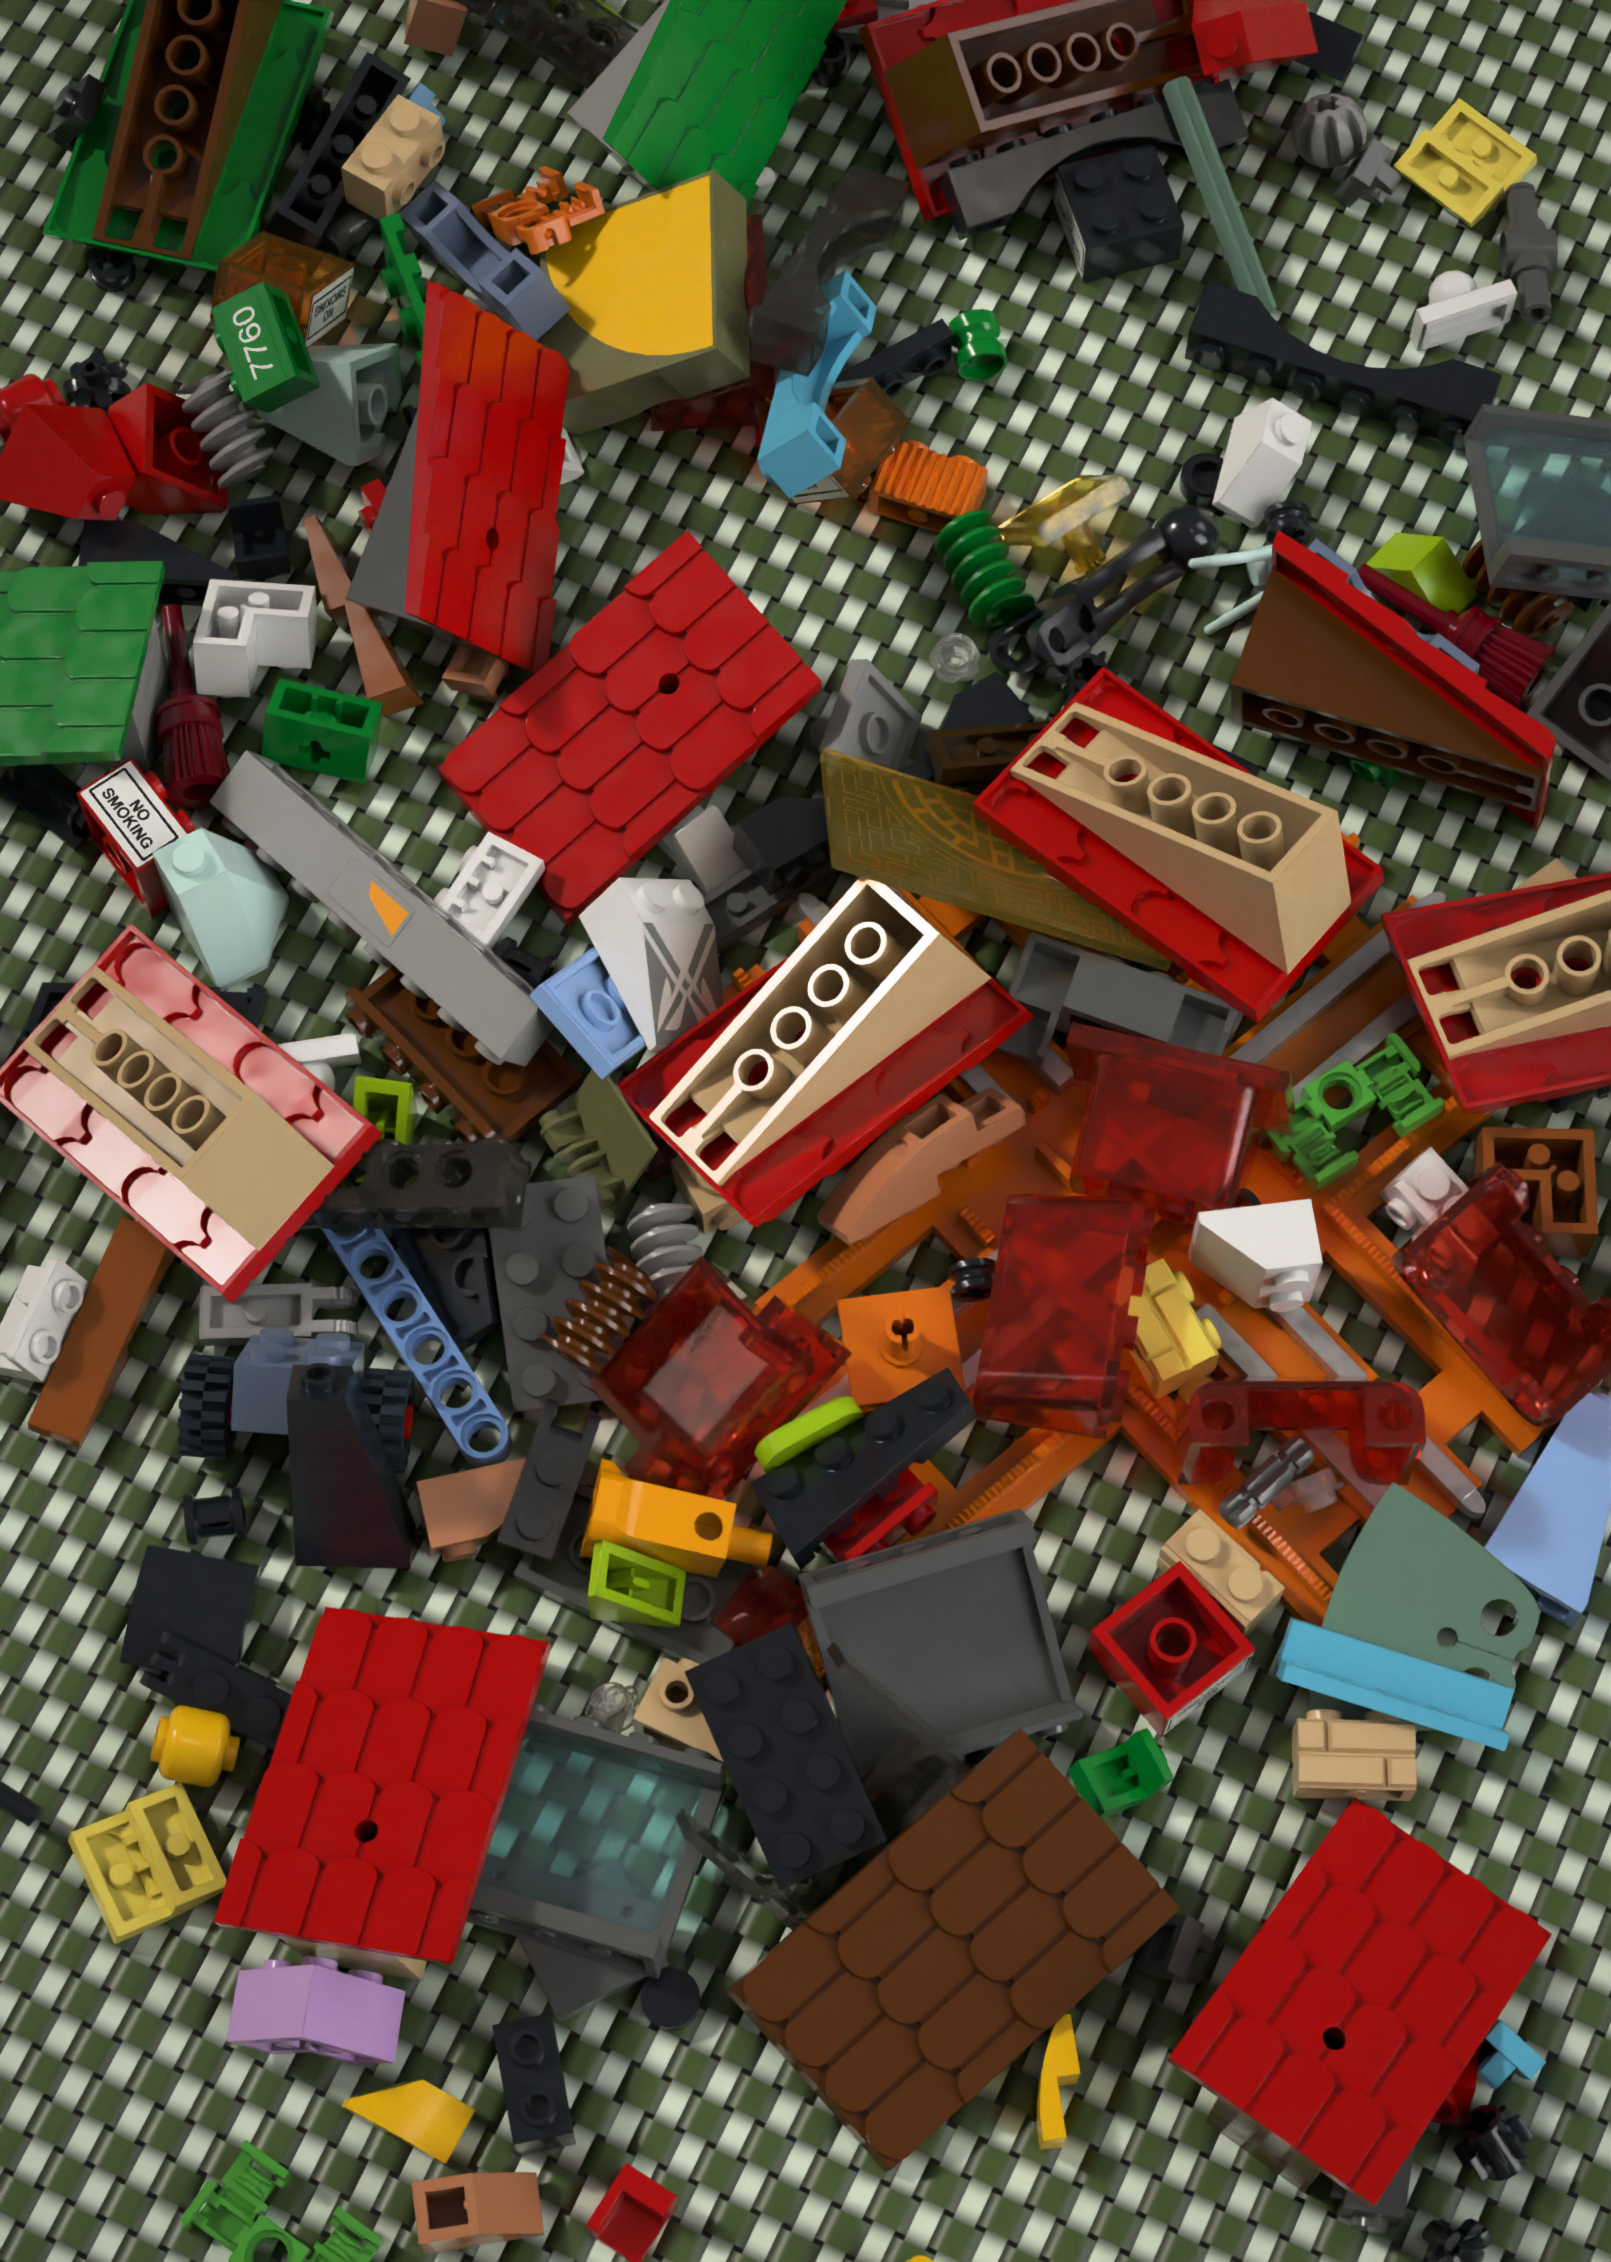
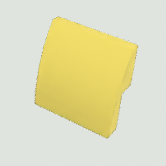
[1393,98,1537,227]
[68,1782,227,1944]

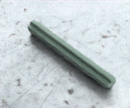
[1163,76,1276,314]

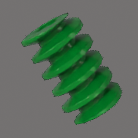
[934,510,1035,629]

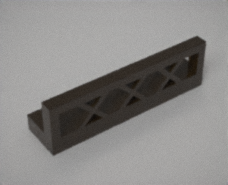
[926,720,1051,811]

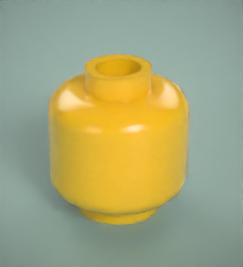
[150,1705,240,1787]

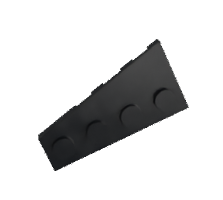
[750,1367,978,1570]

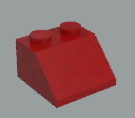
[108,382,228,514]

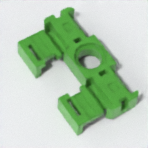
[1256,1033,1445,1192]
[181,2140,384,2262]

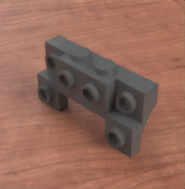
[995,932,1238,1122]

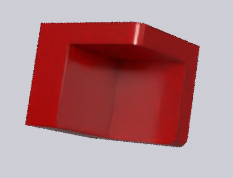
[586,2163,678,2262]

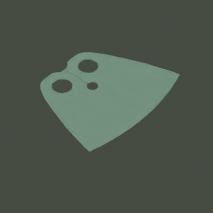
[1308,1482,1540,1731]

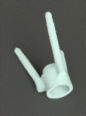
[1188,544,1273,635]

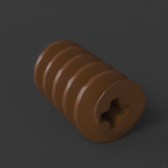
[1462,524,1574,639]
[538,1246,659,1374]

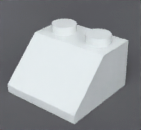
[1188,1199,1323,1312]

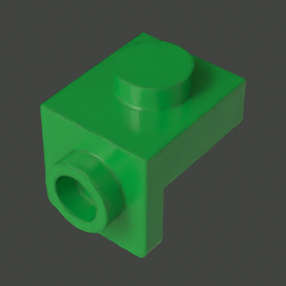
[1067,1728,1173,1819]

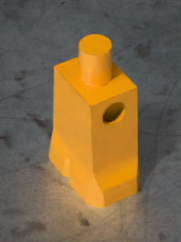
[579,1459,773,1578]

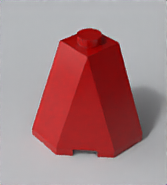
[1191,0,1319,81]
[0,404,136,521]

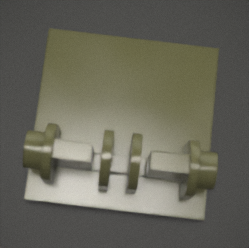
[539,1069,658,1212]

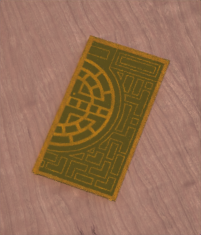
[819,748,1172,971]

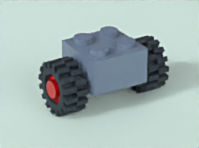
[178,1328,415,1473]

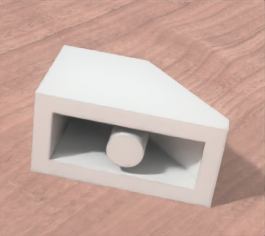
[1212,397,1312,528]

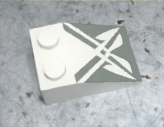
[579,877,723,1052]

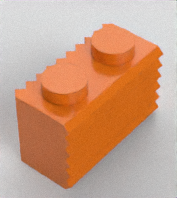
[868,438,988,534]

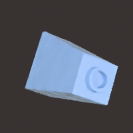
[1484,1388,1611,1629]

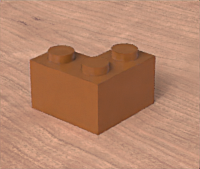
[1472,1127,1598,1257]

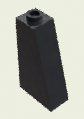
[286,1363,416,1569]

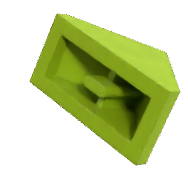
[1366,533,1477,614]
[348,1076,418,1188]
[588,1539,686,1628]

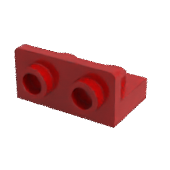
[819,1467,938,1563]

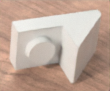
[657,804,747,894]

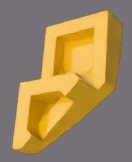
[341,2079,475,2164]

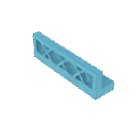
[1273,1617,1515,1751]

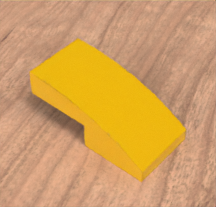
[1037,2014,1081,2150]

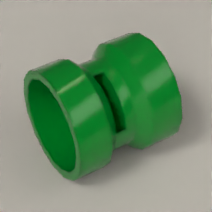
[948,309,1008,381]

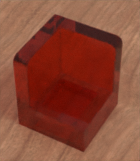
[714,1566,808,1647]

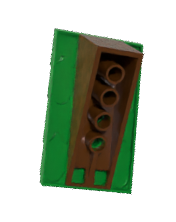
[42,0,334,276]

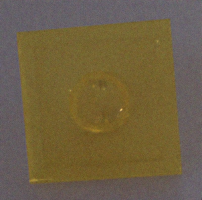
[997,475,1131,574]

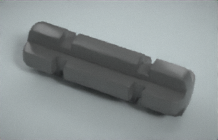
[1218,1436,1315,1529]

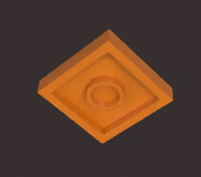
[837,1286,966,1412]

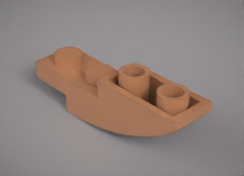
[817,1087,1026,1245]

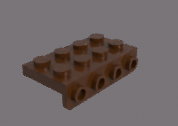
[345,965,583,1156]

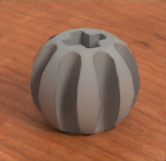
[1292,93,1367,168]

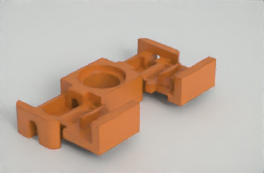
[471,166,605,255]

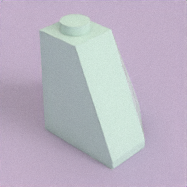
[243,343,402,466]
[152,828,289,992]

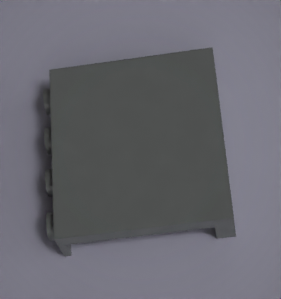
[798,1508,1083,1788]

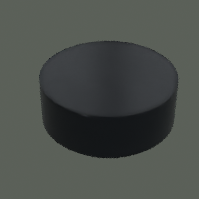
[1179,453,1224,507]
[641,1968,700,2031]

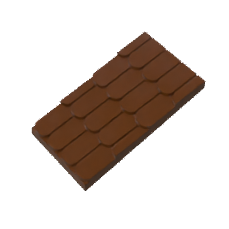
[726,1728,1181,2172]

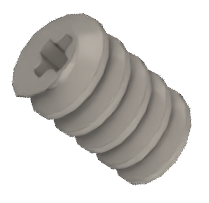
[176,371,275,489]
[627,1203,709,1327]

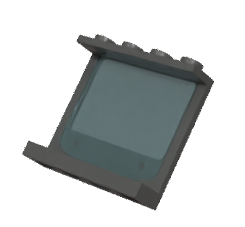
[1463,404,1611,600]
[466,1702,727,1979]

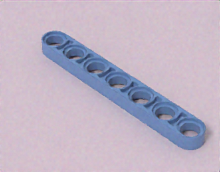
[311,1175,512,1468]

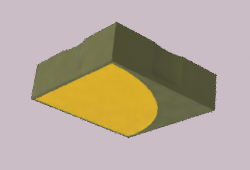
[540,169,750,436]

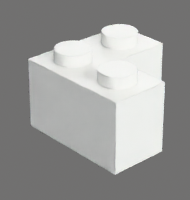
[193,579,318,698]

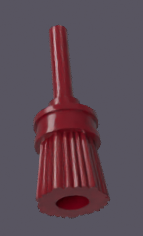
[1358,563,1556,709]
[154,605,231,810]

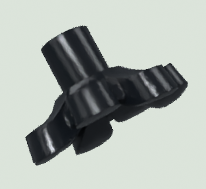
[291,83,333,150]
[63,352,131,414]
[1422,2219,1493,2262]

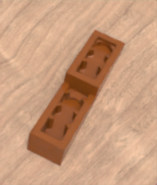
[303,515,424,717]
[28,1216,175,1449]

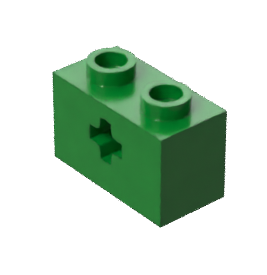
[261,678,383,784]

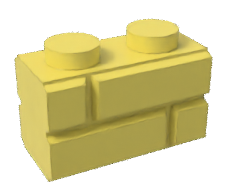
[1102,1259,1222,1398]

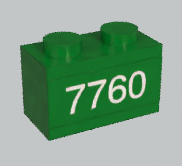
[211,281,320,413]

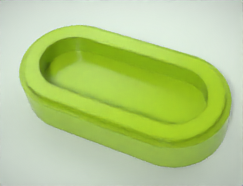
[755,1396,864,1473]

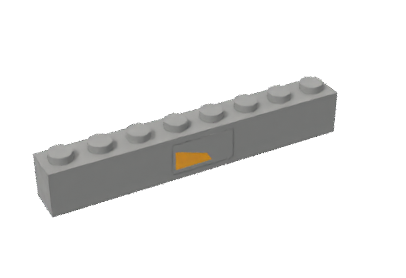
[209,750,555,1066]

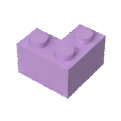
[227,1956,406,2065]

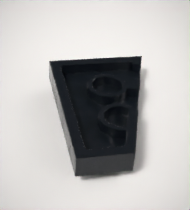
[381,1151,502,1352]

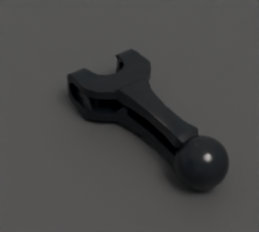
[988,504,1219,675]

